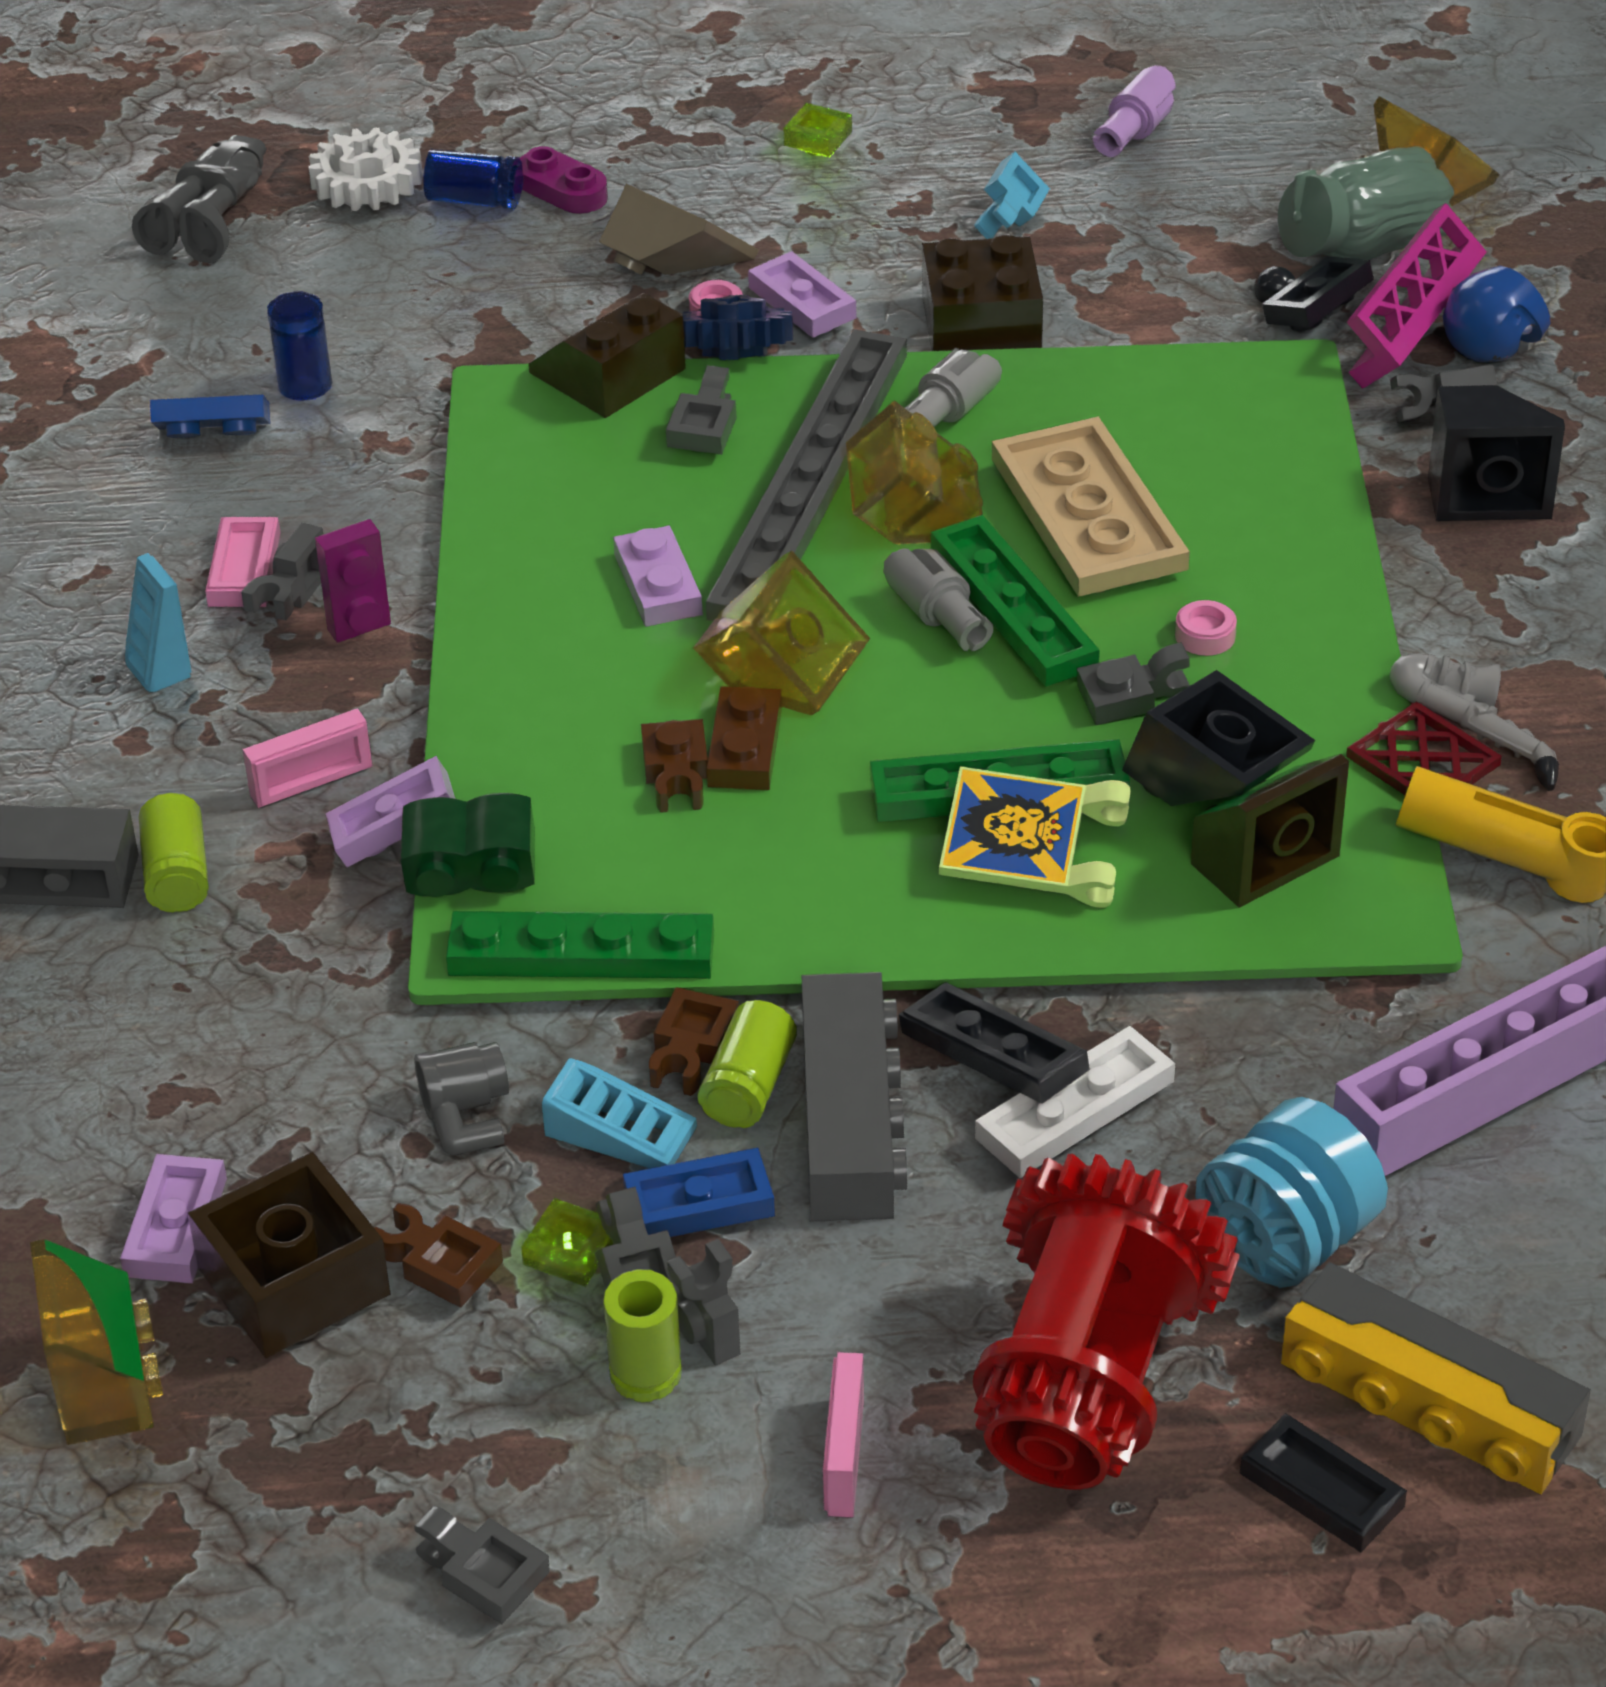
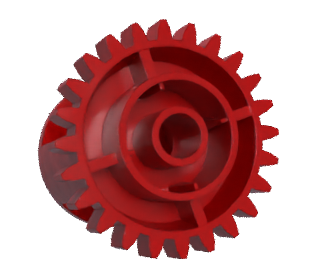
[973,1154,1240,1490]

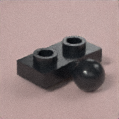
[1254,256,1374,331]

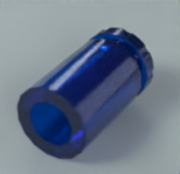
[423,149,523,209]
[267,291,333,401]

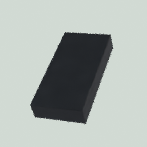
[1240,1413,1407,1553]

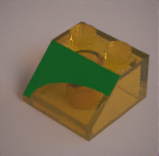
[30,1239,164,1445]

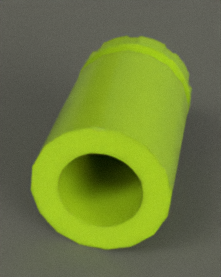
[138,793,209,913]
[698,1000,797,1128]
[604,1269,682,1402]

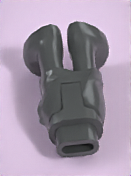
[132,135,266,263]

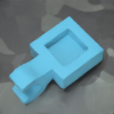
[974,152,1050,239]

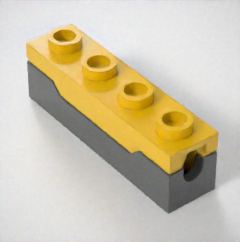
[1281,1262,1591,1495]

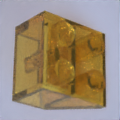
[846,400,983,544]

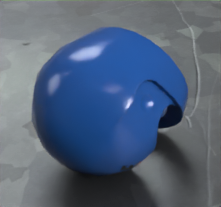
[1443,265,1550,363]

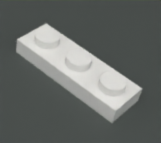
[975,1026,1175,1178]

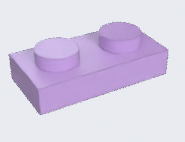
[748,251,856,338]
[613,525,703,627]
[326,756,455,867]
[120,1154,227,1284]

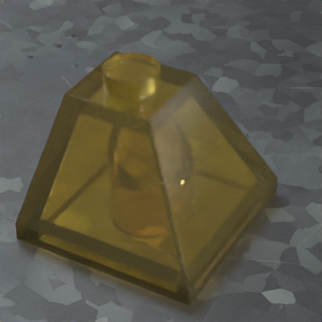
[1373,96,1500,206]
[693,550,870,715]

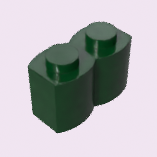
[401,793,535,897]

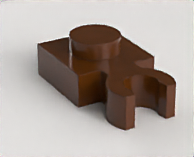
[641,719,708,812]
[649,987,739,1096]
[375,1203,503,1308]

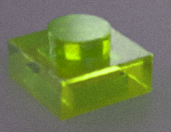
[783,103,852,158]
[521,1198,614,1287]

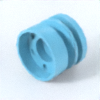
[1195,1097,1388,1288]

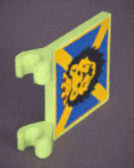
[939,766,1131,908]

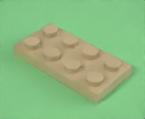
[992,416,1190,597]

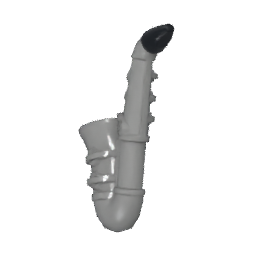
[1390,653,1559,791]

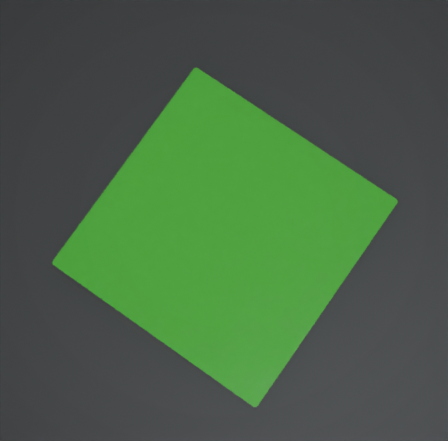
[408,339,1463,1005]

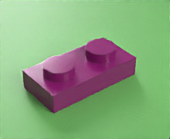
[315,519,391,643]

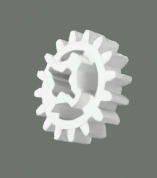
[308,128,422,211]

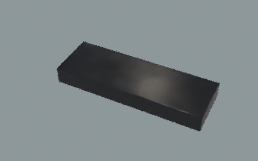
[898,982,1090,1104]

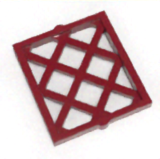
[1346,701,1502,795]

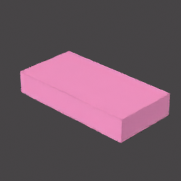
[205,517,280,607]
[243,708,372,808]
[823,1352,864,1518]

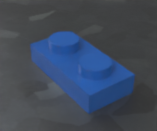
[150,394,270,438]
[623,1147,775,1237]

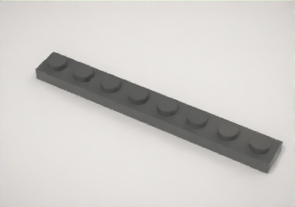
[706,329,907,631]

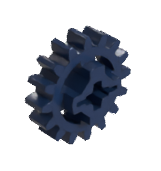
[683,295,793,360]

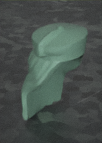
[1278,146,1454,260]

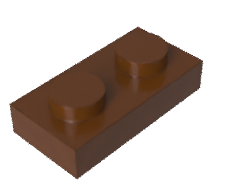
[707,686,782,790]

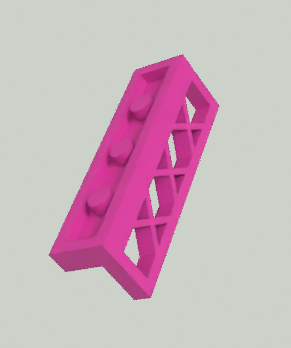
[1346,203,1487,389]

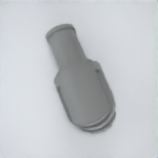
[894,348,1002,442]
[883,548,993,651]

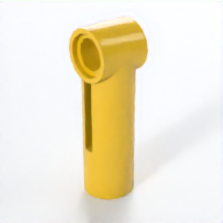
[1395,766,1606,903]

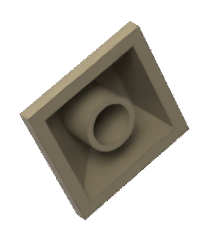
[599,184,759,275]

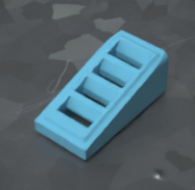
[125,553,191,692]
[542,1058,697,1168]

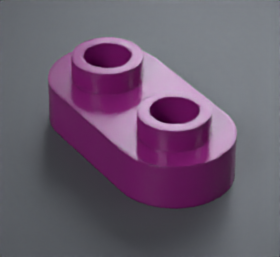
[517,146,608,214]

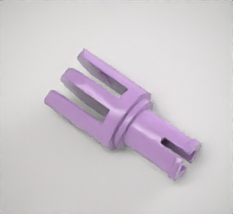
[1093,66,1175,157]

